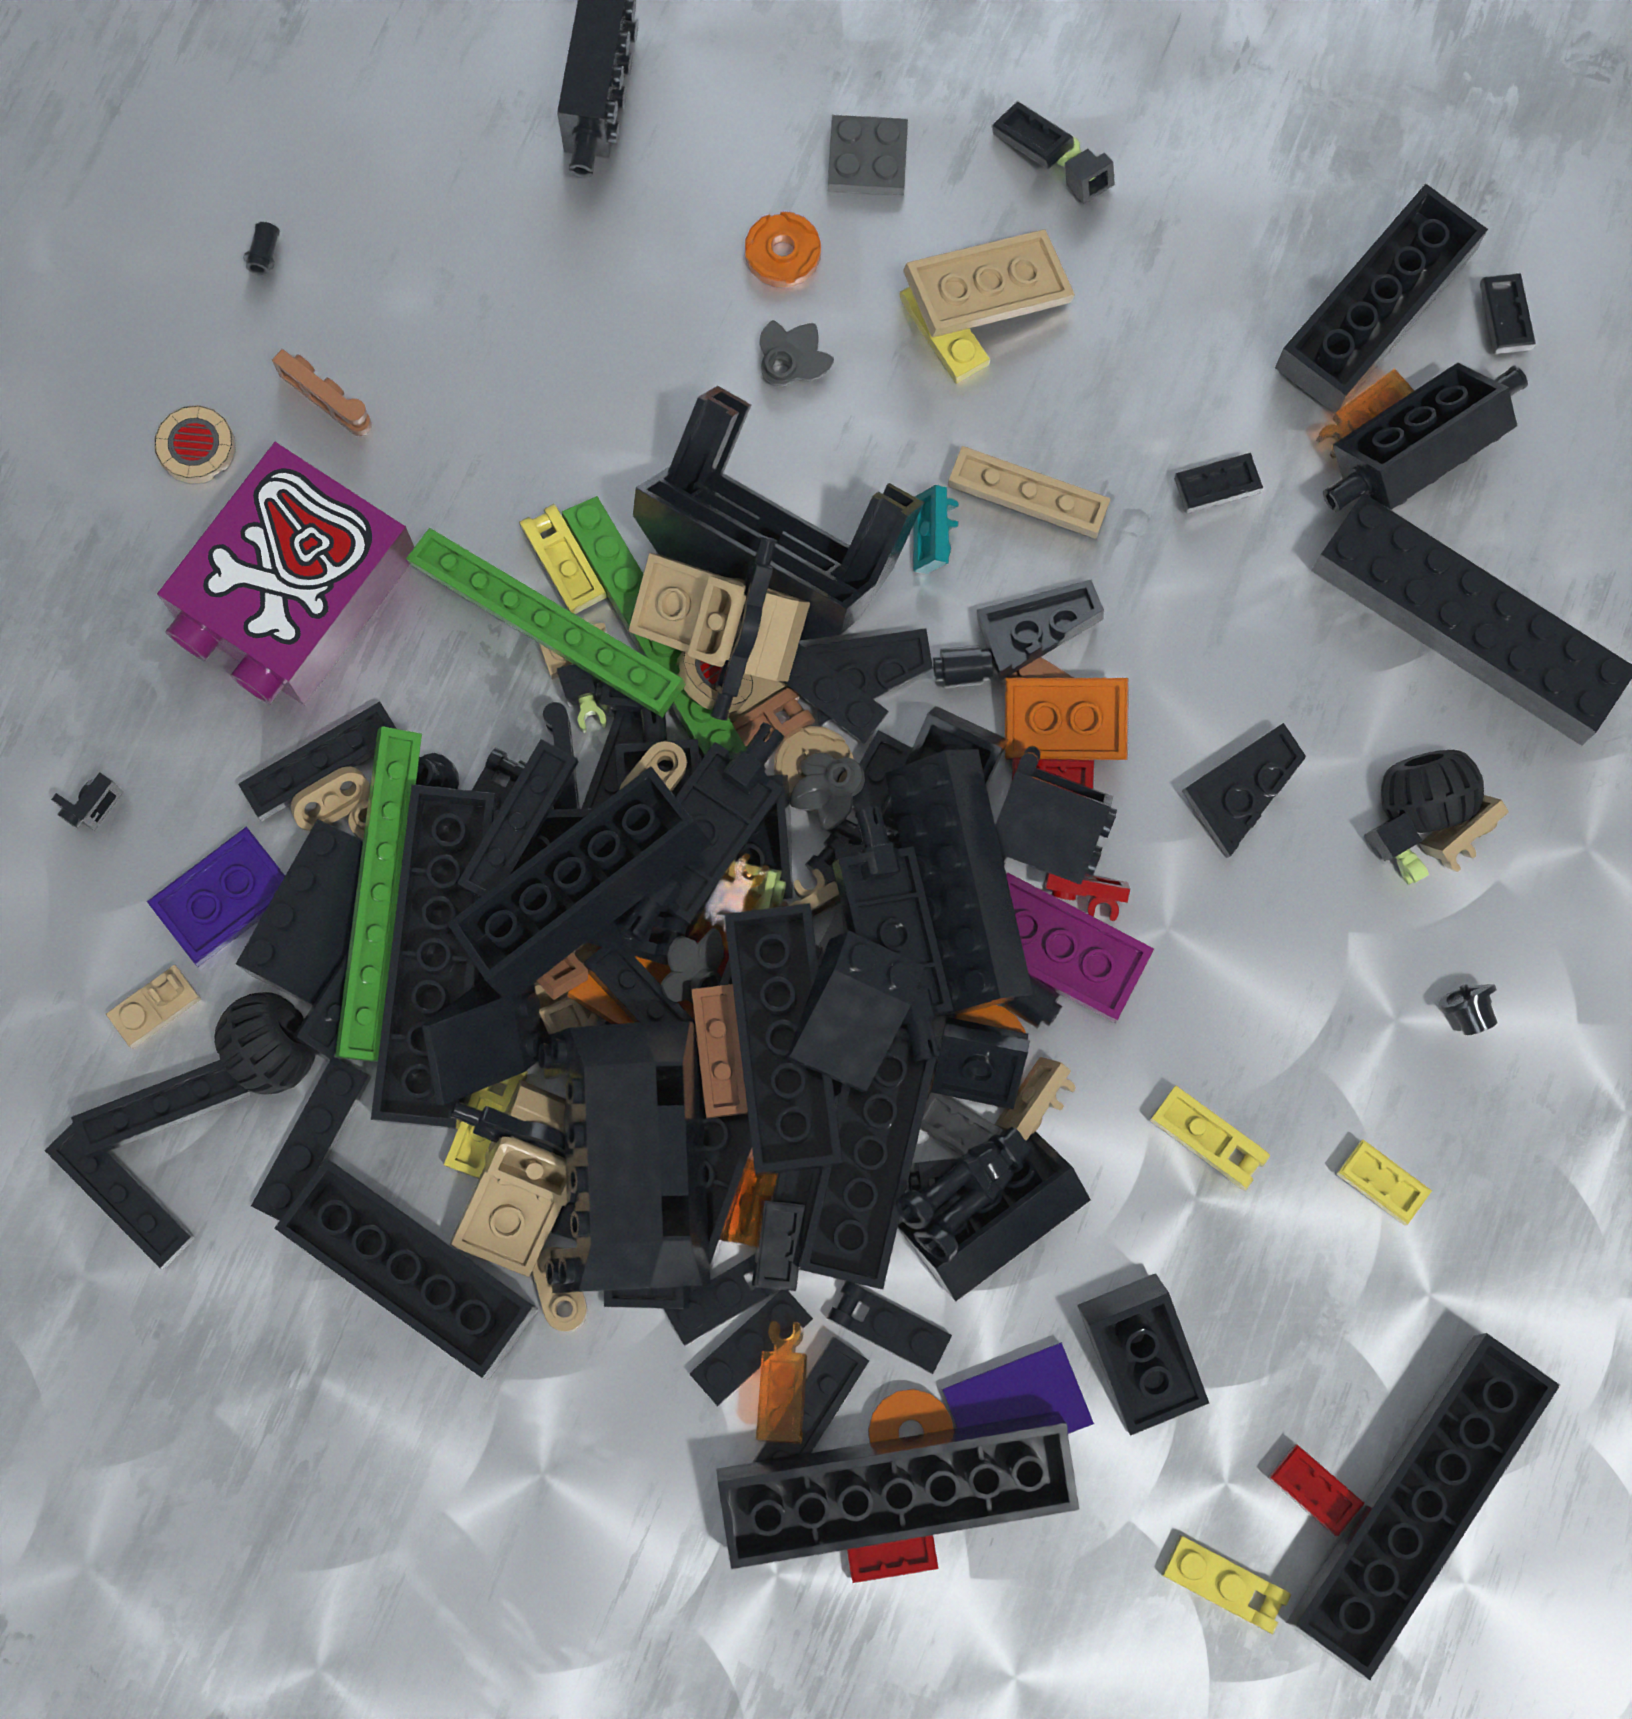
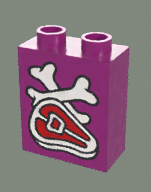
[157,442,414,706]

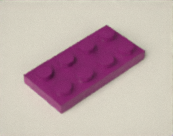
[1006,872,1154,1023]

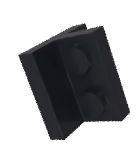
[931,1017,1030,1110]

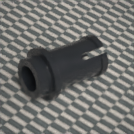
[244,222,280,275]

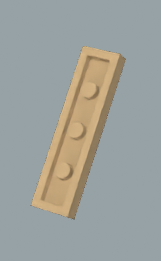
[948,446,1111,539]

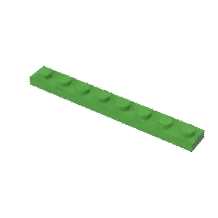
[562,496,746,759]
[406,528,686,718]
[335,726,422,1062]

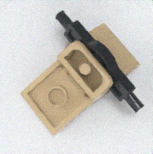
[628,536,810,721]
[450,1080,567,1277]

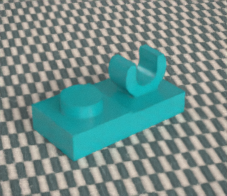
[913,485,959,575]

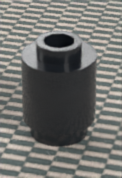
[933,645,993,689]
[1005,974,1063,1029]

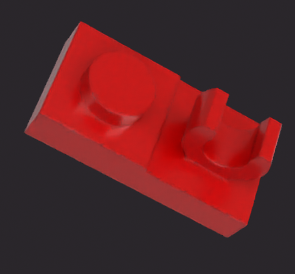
[1044,872,1130,921]

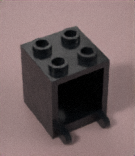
[995,746,1117,885]

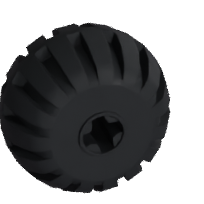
[1381,749,1484,833]
[214,992,316,1095]

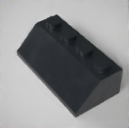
[236,819,363,1006]
[898,1131,1091,1302]

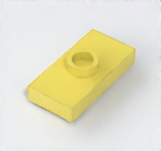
[1336,1139,1432,1226]

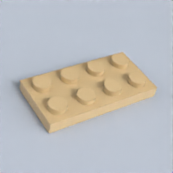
[903,229,1075,338]

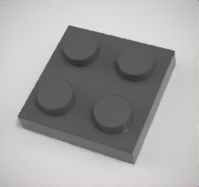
[828,115,908,196]

